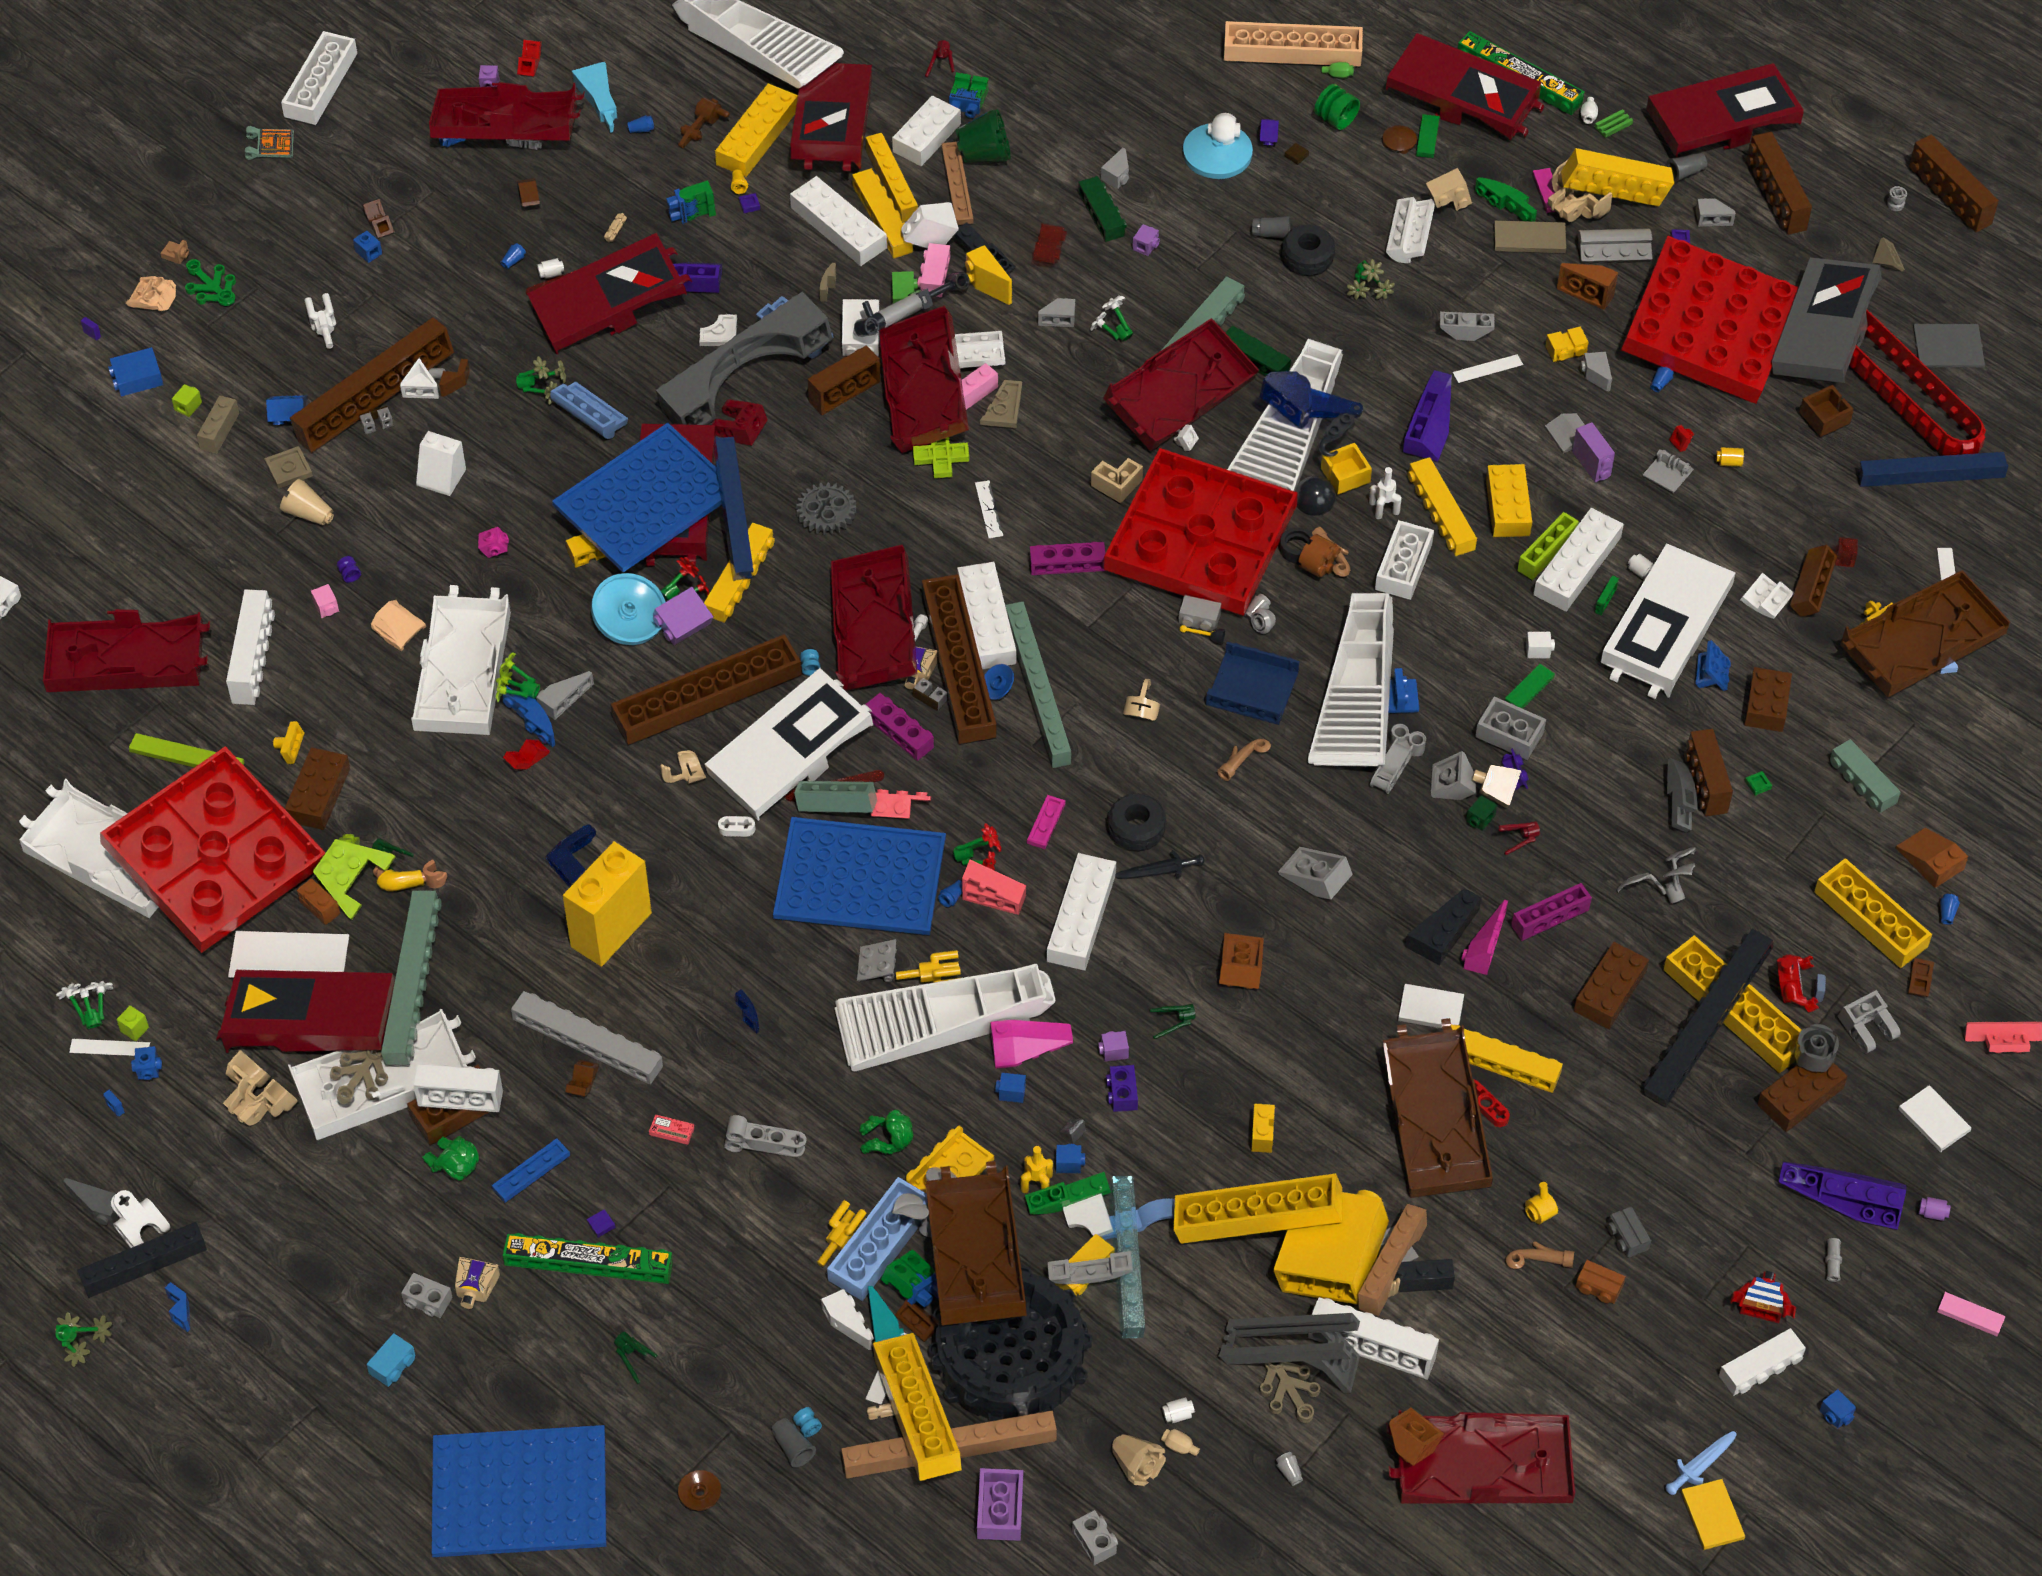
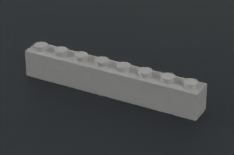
[511,991,663,1085]

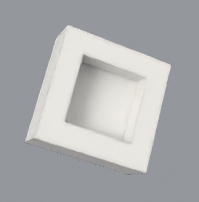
[1174,425,1199,451]

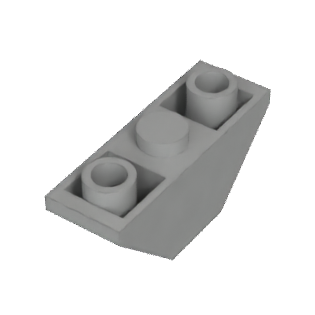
[1440,312,1494,341]

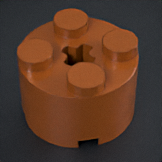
[1299,534,1341,577]

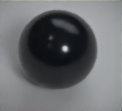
[1295,476,1336,516]

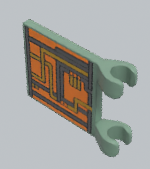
[245,126,294,160]

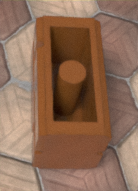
[297,879,340,925]
[1576,1260,1626,1304]

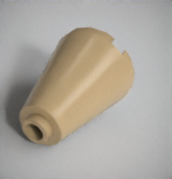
[280,479,334,525]

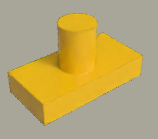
[273,721,304,764]

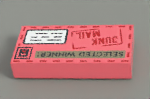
[649,1114,695,1145]

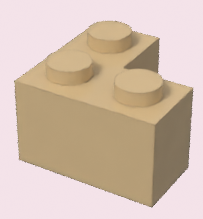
[1426,168,1472,211]
[1091,458,1143,503]

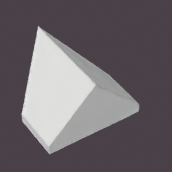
[400,359,439,399]

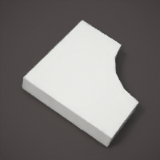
[700,315,737,346]
[1063,1194,1114,1237]

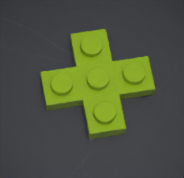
[913,437,969,478]

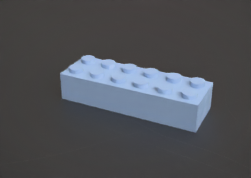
[827,1177,928,1301]

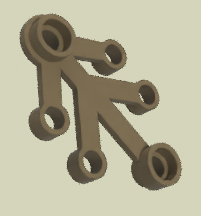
[330,1050,388,1104]
[1260,1362,1320,1423]

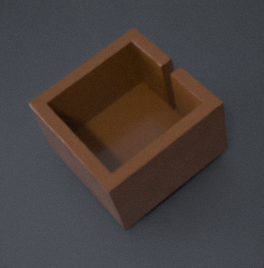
[1799,385,1854,437]

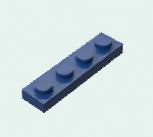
[492,1138,570,1203]

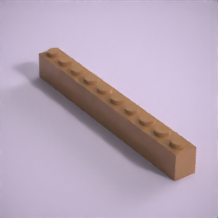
[842,1411,1057,1479]

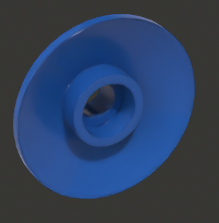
[984,664,1014,700]

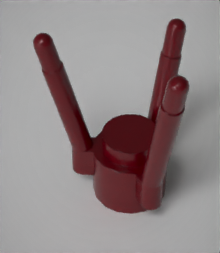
[925,40,955,77]
[1499,821,1540,855]

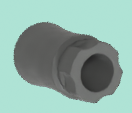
[1666,153,1708,182]
[1252,216,1291,239]
[772,1418,816,1468]

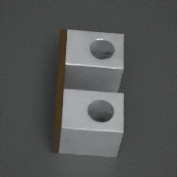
[359,406,393,434]
[913,678,947,711]

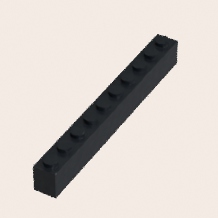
[1643,929,1773,1107]

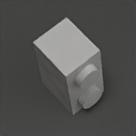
[1179,595,1221,631]

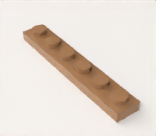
[942,142,973,225]

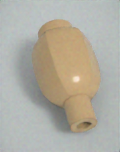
[1161,1429,1200,1456]

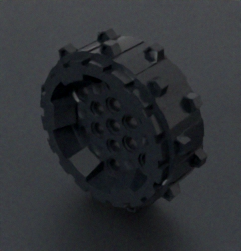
[929,1266,1092,1422]

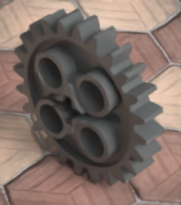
[796,482,856,535]

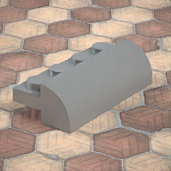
[1577,228,1652,264]

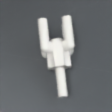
[304,293,336,349]
[1369,467,1401,519]

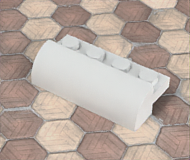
[1386,197,1435,263]
[955,331,1005,368]

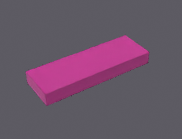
[1532,168,1556,213]
[1027,795,1065,849]

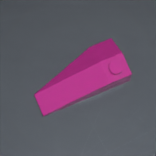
[1462,900,1508,975]
[991,1020,1073,1069]

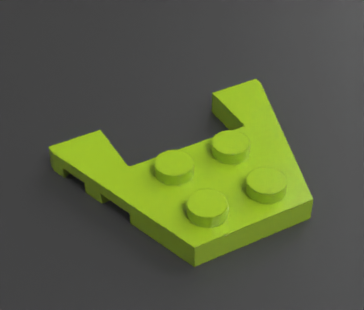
[313,839,396,920]

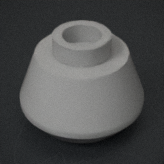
[1251,609,1276,634]

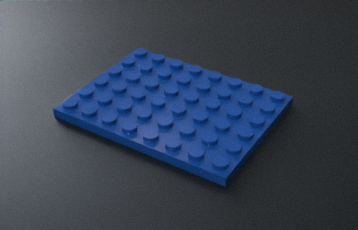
[552,423,722,572]
[773,817,946,935]
[432,1425,607,1557]

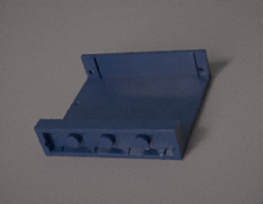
[1206,642,1300,725]

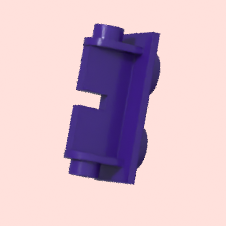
[1502,748,1529,790]

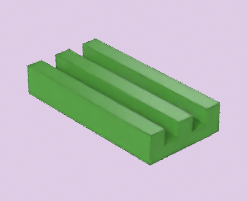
[1595,109,1633,138]

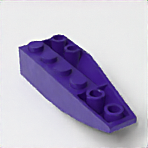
[673,262,723,293]
[1403,370,1452,461]
[1779,1162,1906,1230]

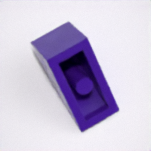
[1260,119,1279,145]

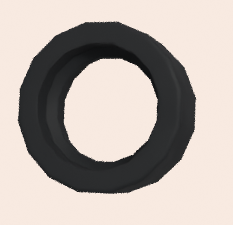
[1280,527,1313,563]

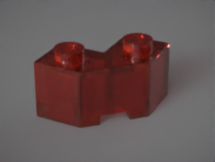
[1033,223,1067,263]

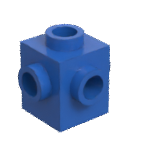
[131,1046,162,1080]

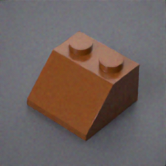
[1389,1408,1444,1465]

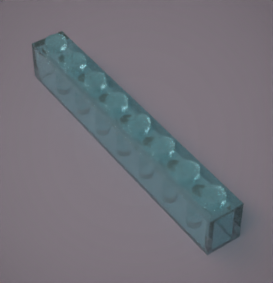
[1111,1176,1145,1338]

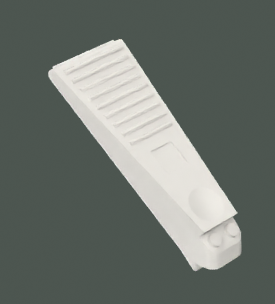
[672,0,844,88]
[1227,339,1343,491]
[1308,593,1394,766]
[835,964,1055,1071]

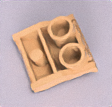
[126,276,176,311]
[371,600,426,651]

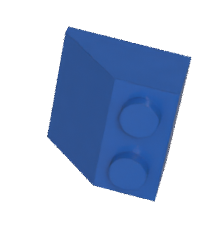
[266,395,308,425]

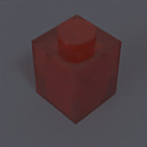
[1835,537,1858,567]

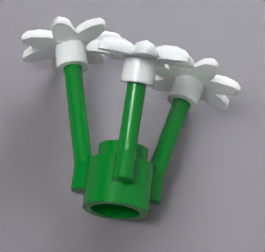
[1090,296,1134,342]
[56,981,113,1029]

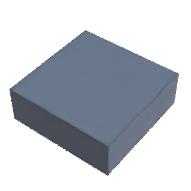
[1814,974,1825,1002]

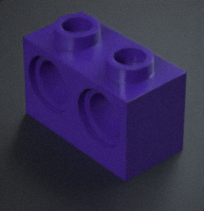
[1106,1065,1138,1112]

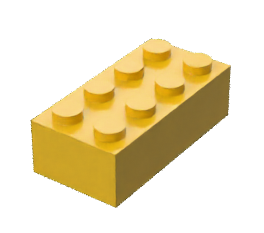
[1486,464,1532,537]

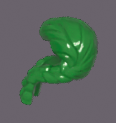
[859,1109,913,1155]
[422,1136,479,1181]

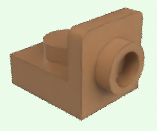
[160,240,189,264]

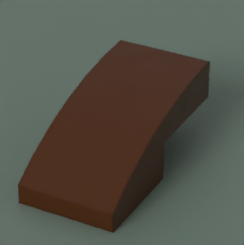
[1908,958,1934,997]

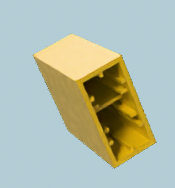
[563,841,652,967]
[1274,1190,1389,1305]

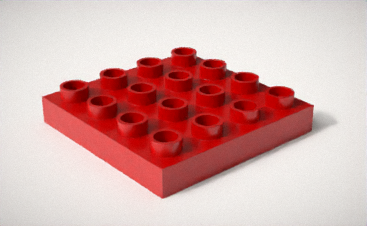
[1621,236,1799,404]
[1104,448,1298,616]
[100,746,325,953]

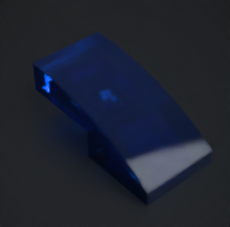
[735,989,759,1034]

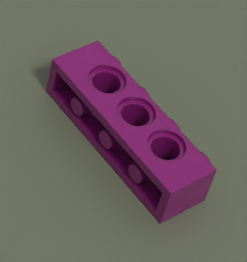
[1030,542,1106,575]
[865,693,934,761]
[1512,883,1592,941]

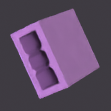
[1572,422,1615,482]
[653,587,713,645]

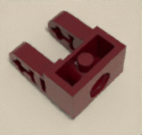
[711,399,768,446]

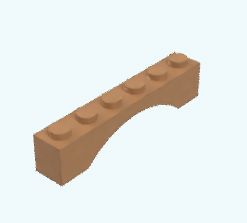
[1358,1204,1427,1316]

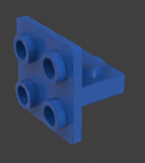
[1696,640,1731,691]
[1388,668,1419,713]

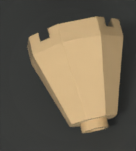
[1112,1434,1166,1486]

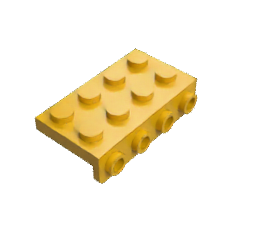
[906,1125,994,1193]

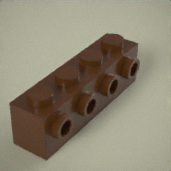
[1790,544,1837,617]

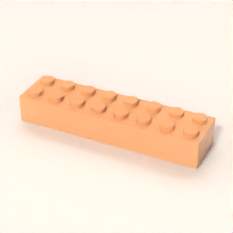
[1224,21,1363,66]

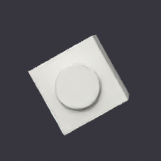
[1526,632,1555,658]

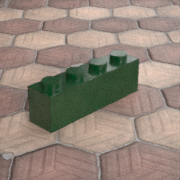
[1078,176,1127,242]
[1225,325,1291,384]

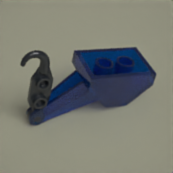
[1259,371,1363,457]

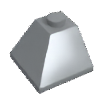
[1431,751,1476,800]

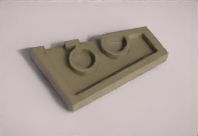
[980,380,1022,428]

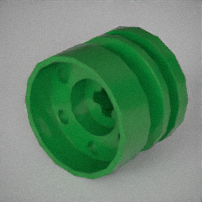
[1314,83,1360,130]

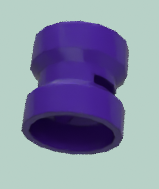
[337,556,361,583]

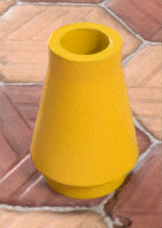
[731,169,748,194]

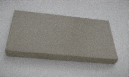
[1494,221,1566,253]

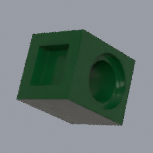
[1466,795,1497,831]

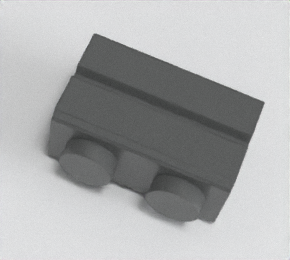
[1607,1207,1651,1258]

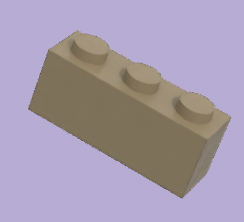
[197,395,239,454]

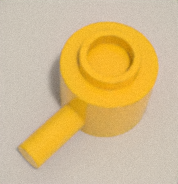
[1525,1182,1558,1224]

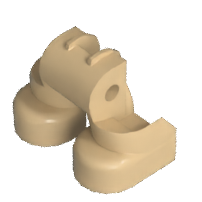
[1548,160,1612,222]
[223,1050,298,1126]

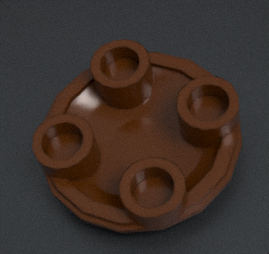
[1382,125,1417,154]

